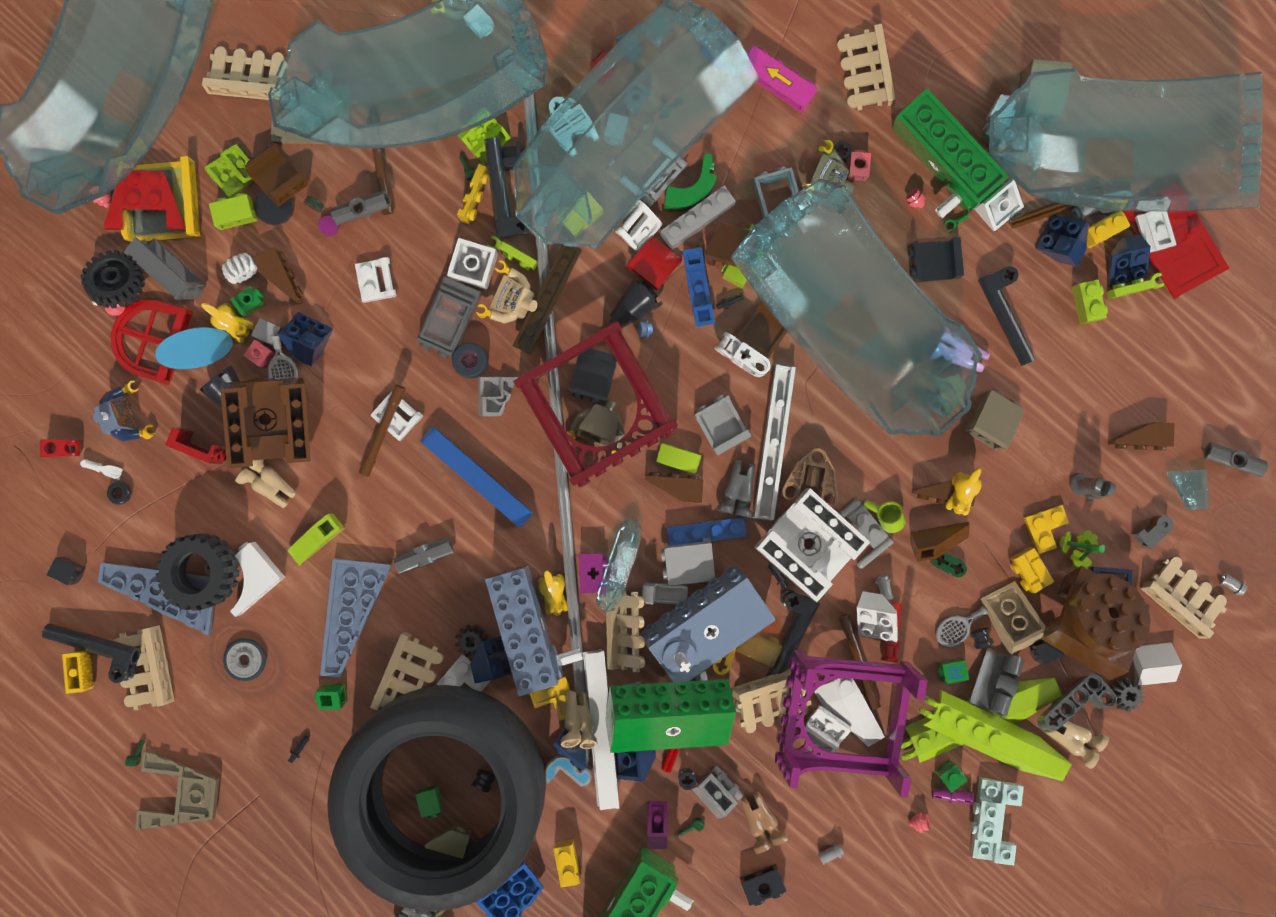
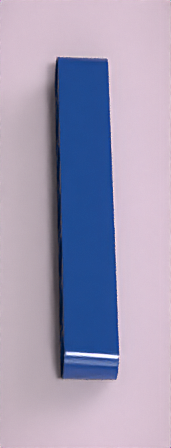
[420,426,533,528]

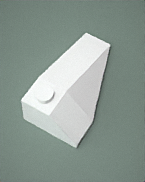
[814,678,885,747]

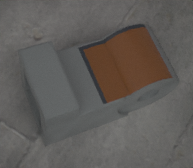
[1131,516,1174,549]

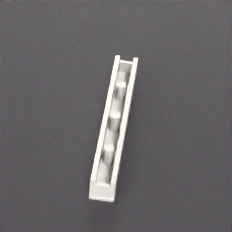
[753,364,796,521]
[582,649,619,810]

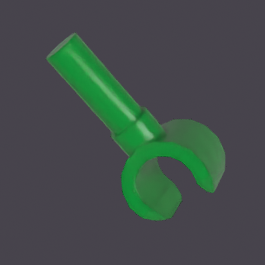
[944,213,969,232]

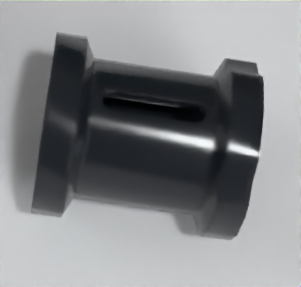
[678,768,696,790]

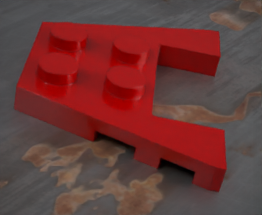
[104,170,186,231]

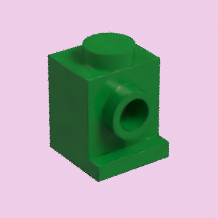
[230,286,266,317]
[314,683,348,710]

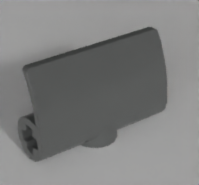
[970,648,1025,716]

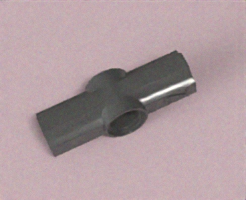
[331,190,391,225]
[1203,442,1268,477]
[393,537,454,574]

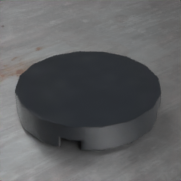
[254,191,294,226]

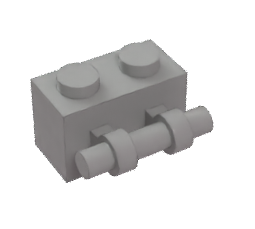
[692,765,743,819]

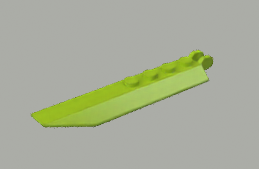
[901,677,1062,763]
[918,690,1072,781]

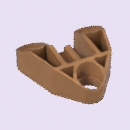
[781,448,838,507]

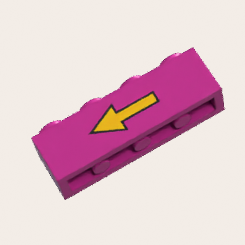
[739,46,818,114]

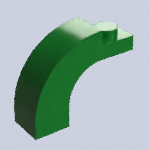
[664,153,717,212]

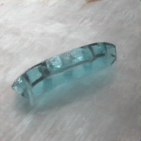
[596,518,642,612]

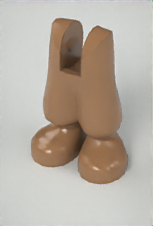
[740,791,789,854]

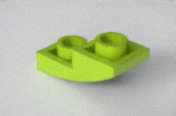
[656,443,702,474]

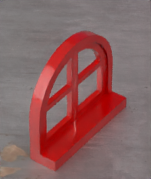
[111,300,193,385]

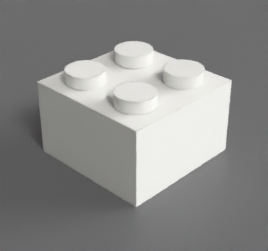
[447,238,498,290]

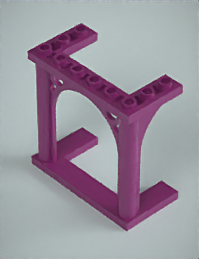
[775,650,928,797]

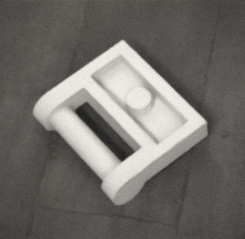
[615,201,663,253]
[355,257,396,303]
[370,392,423,441]

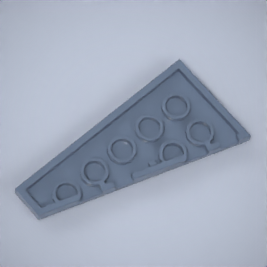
[320,558,393,678]
[98,562,215,636]

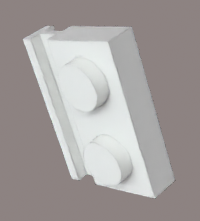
[1135,208,1177,253]

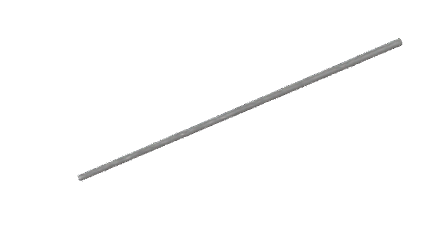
[522,79,586,695]

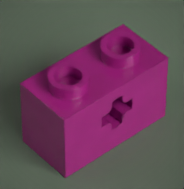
[579,553,608,593]

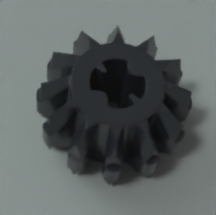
[455,624,488,657]

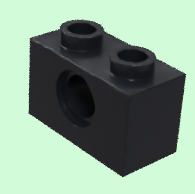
[740,864,787,906]

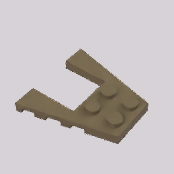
[135,750,219,830]

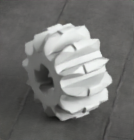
[222,253,257,284]

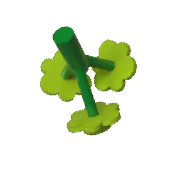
[1060,530,1105,569]

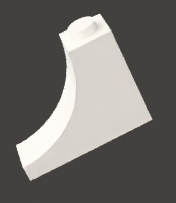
[230,542,285,617]

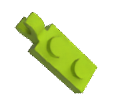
[486,236,538,271]
[1107,273,1164,300]

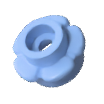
[638,320,653,339]

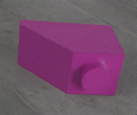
[647,801,667,849]

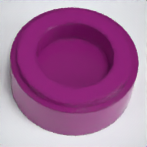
[318,216,339,236]

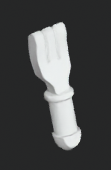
[80,459,123,480]

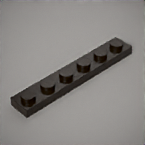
[512,241,582,355]

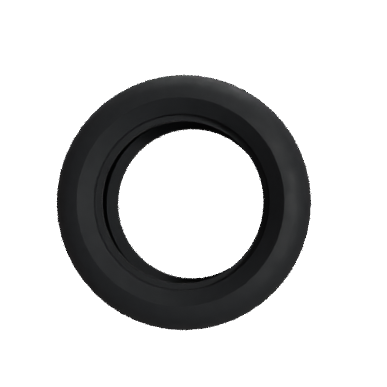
[327,685,546,911]

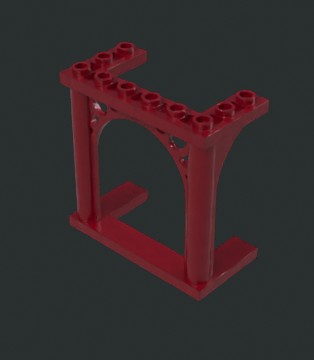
[513,321,678,487]

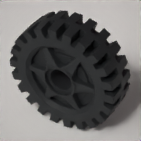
[81,250,145,308]

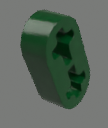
[930,553,967,577]

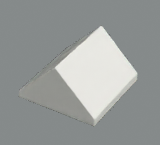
[975,178,1024,231]
[1133,642,1182,685]

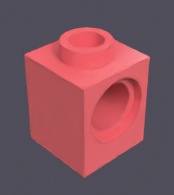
[847,150,871,181]
[243,340,275,369]

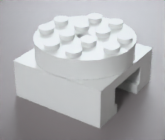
[754,488,870,602]

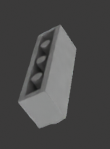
[661,186,736,251]

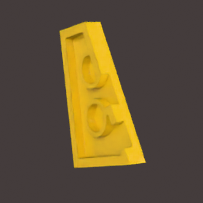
[457,164,489,225]

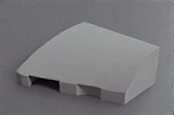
[478,377,518,416]

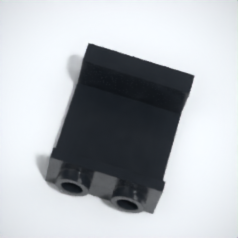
[908,237,964,283]
[568,349,617,404]

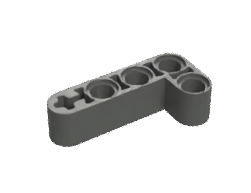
[1037,674,1117,731]

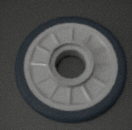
[223,638,266,681]

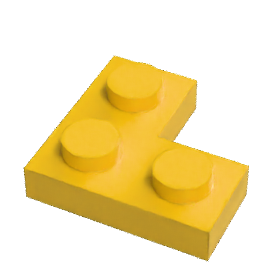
[1024,505,1069,554]
[530,676,571,720]

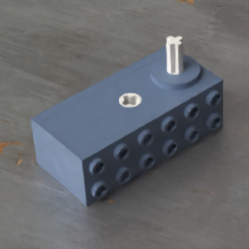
[485,565,583,696]
[641,565,776,682]

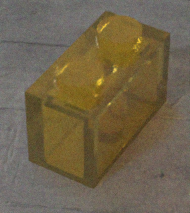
[736,631,782,668]

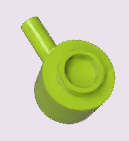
[864,500,906,533]

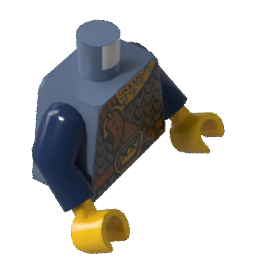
[93,381,155,442]

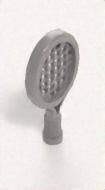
[268,334,298,379]
[935,606,988,647]

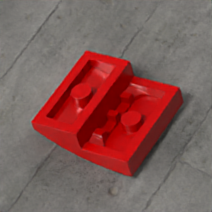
[627,236,682,291]

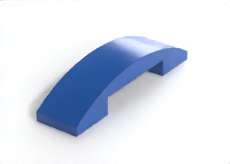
[682,247,715,327]

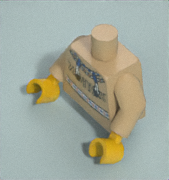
[476,260,537,323]

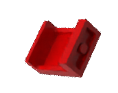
[165,427,227,464]

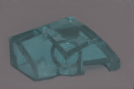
[1167,470,1209,510]

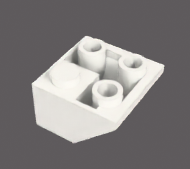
[857,591,898,642]

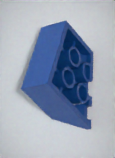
[476,860,544,917]

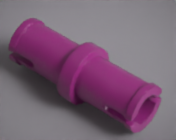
[932,786,974,805]

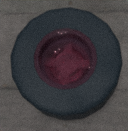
[452,342,489,379]

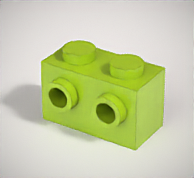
[209,193,258,230]
[1072,280,1108,325]

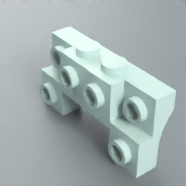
[970,777,1024,865]

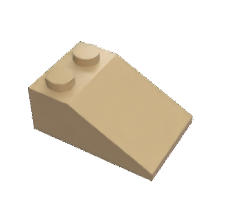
[981,581,1046,655]

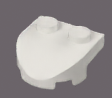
[805,705,852,753]

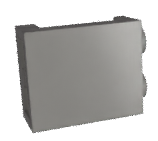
[694,395,751,456]
[661,538,715,586]

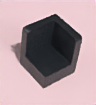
[502,141,524,171]

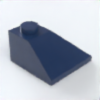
[614,750,656,782]

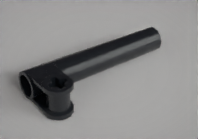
[484,137,533,238]
[978,266,1036,366]
[766,589,820,677]
[42,623,141,683]

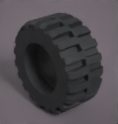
[156,533,240,611]

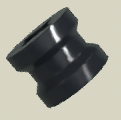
[970,627,994,649]
[471,769,496,793]

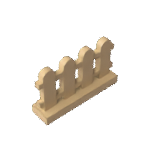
[837,24,896,111]
[202,47,288,101]
[1140,557,1227,639]
[606,590,645,672]
[114,625,175,710]
[370,632,443,710]
[731,669,811,733]

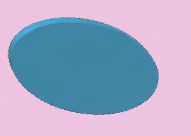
[155,328,233,369]

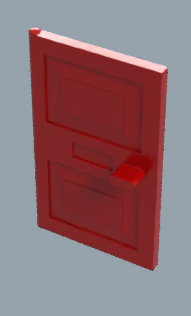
[1123,182,1230,300]

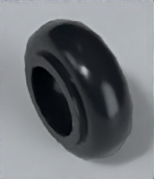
[107,481,131,505]

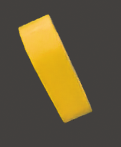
[712,648,736,675]

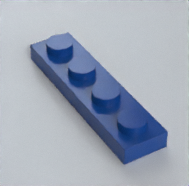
[667,517,746,546]

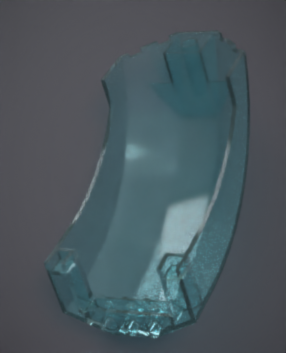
[0,0,214,215]
[268,0,548,148]
[513,0,759,249]
[989,67,1263,212]
[731,179,982,436]

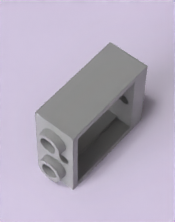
[753,166,804,226]

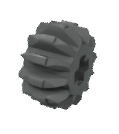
[1111,678,1146,712]

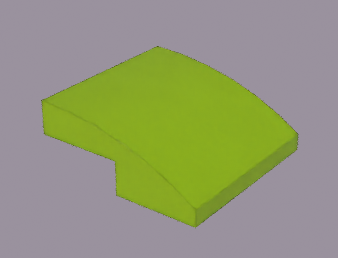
[457,108,511,165]
[204,144,254,199]

